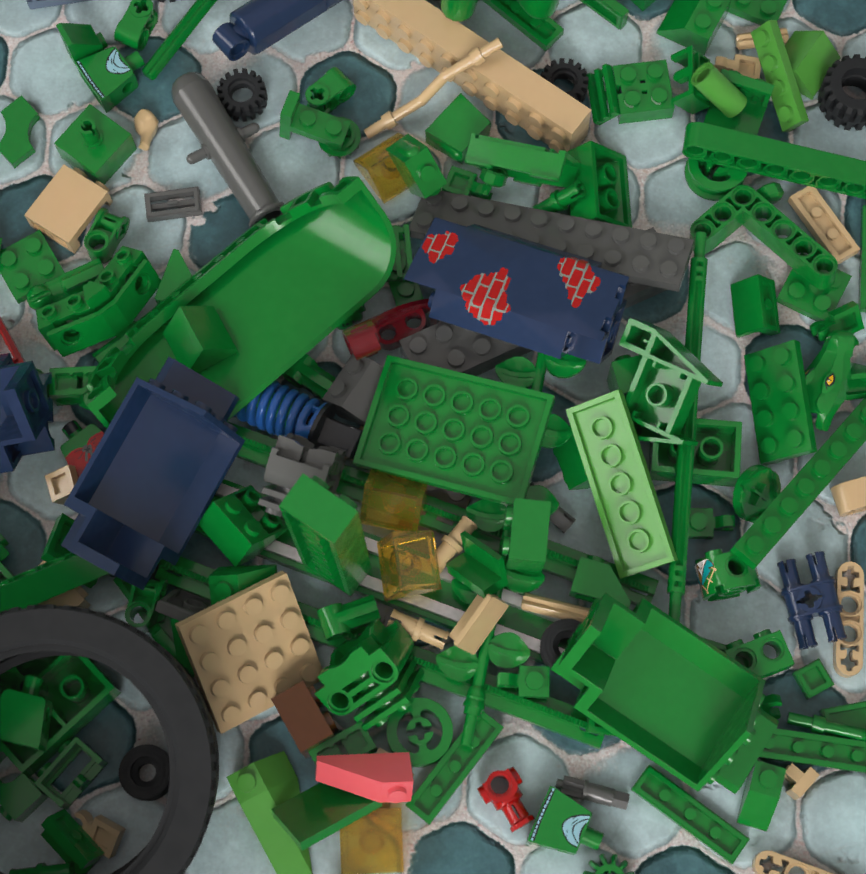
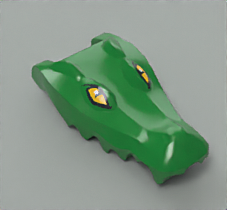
[804,330,859,432]

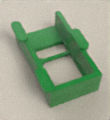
[464,133,581,188]

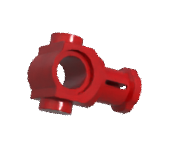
[477,767,535,833]

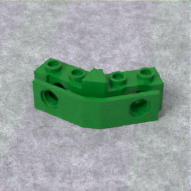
[36,246,161,357]

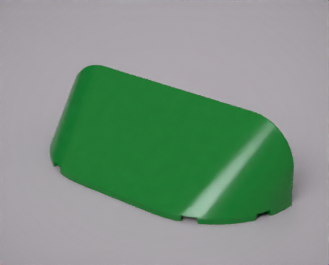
[83,176,396,429]

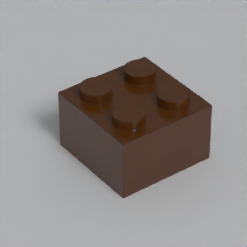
[271,681,339,759]

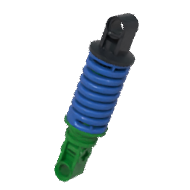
[233,380,363,459]

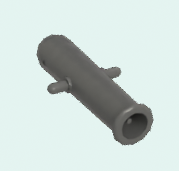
[171,72,284,228]

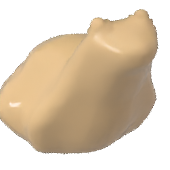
[134,109,159,151]

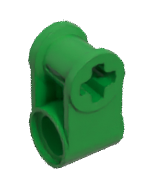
[114,0,158,51]
[305,67,356,114]
[84,207,130,264]
[125,579,168,633]

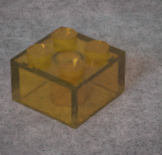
[340,808,405,874]

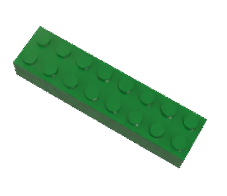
[279,474,372,597]

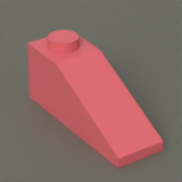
[315,752,414,803]

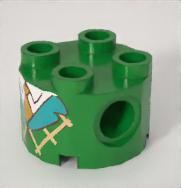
[694,549,761,601]

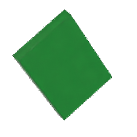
[271,782,382,851]

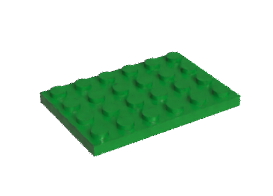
[353,355,555,506]

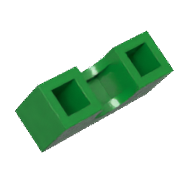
[0,749,49,822]

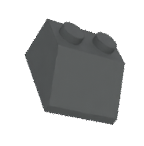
[322,354,383,427]

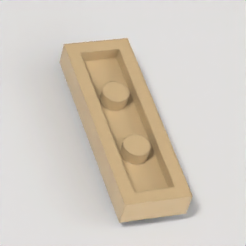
[788,186,860,265]

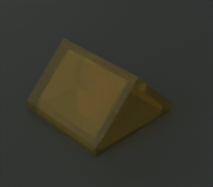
[353,133,408,203]
[360,469,428,535]
[377,530,442,601]

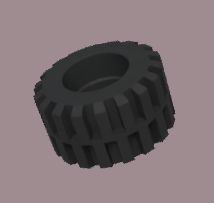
[818,54,866,131]

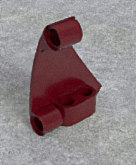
[342,299,431,361]

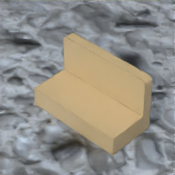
[448,594,509,655]

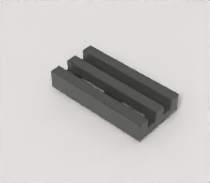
[144,186,202,222]

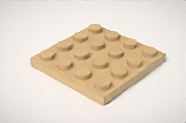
[175,571,322,734]

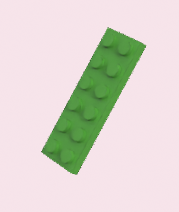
[566,389,678,579]

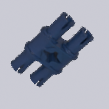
[777,551,847,650]

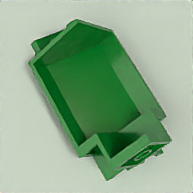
[551,593,779,794]

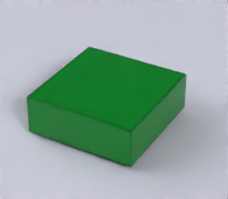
[792,658,835,700]

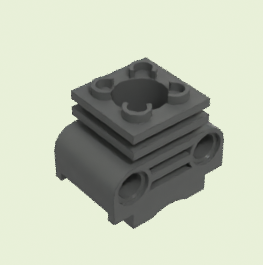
[258,433,347,516]

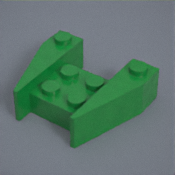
[619,318,723,446]

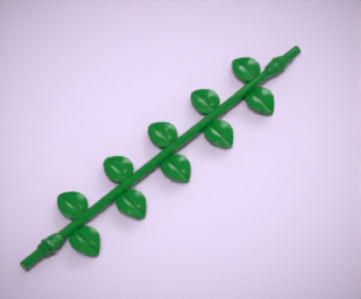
[436,352,586,747]

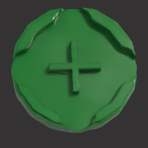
[732,464,781,523]

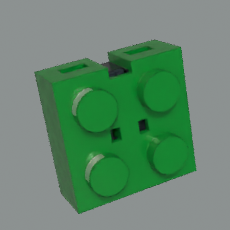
[612,60,675,124]

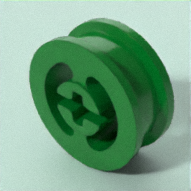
[684,158,748,201]
[386,698,453,767]

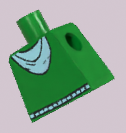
[74,47,145,113]
[526,786,604,855]

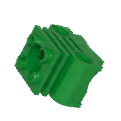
[314,618,424,731]

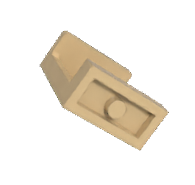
[24,164,113,254]

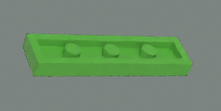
[751,20,809,132]

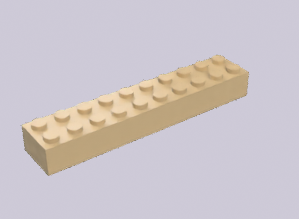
[353,0,591,153]

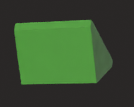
[785,31,841,100]

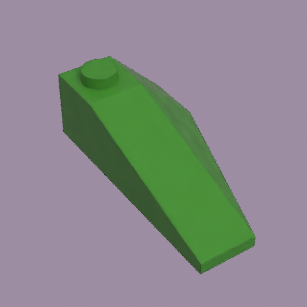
[226,751,313,874]

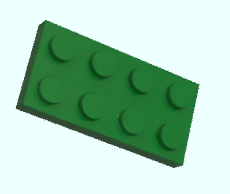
[744,340,817,466]

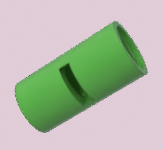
[691,62,747,118]

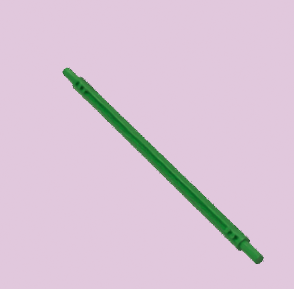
[667,231,708,623]

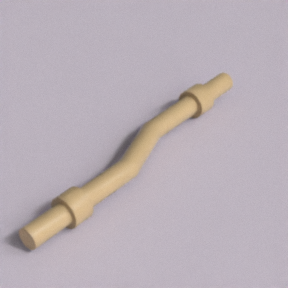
[364,38,504,139]

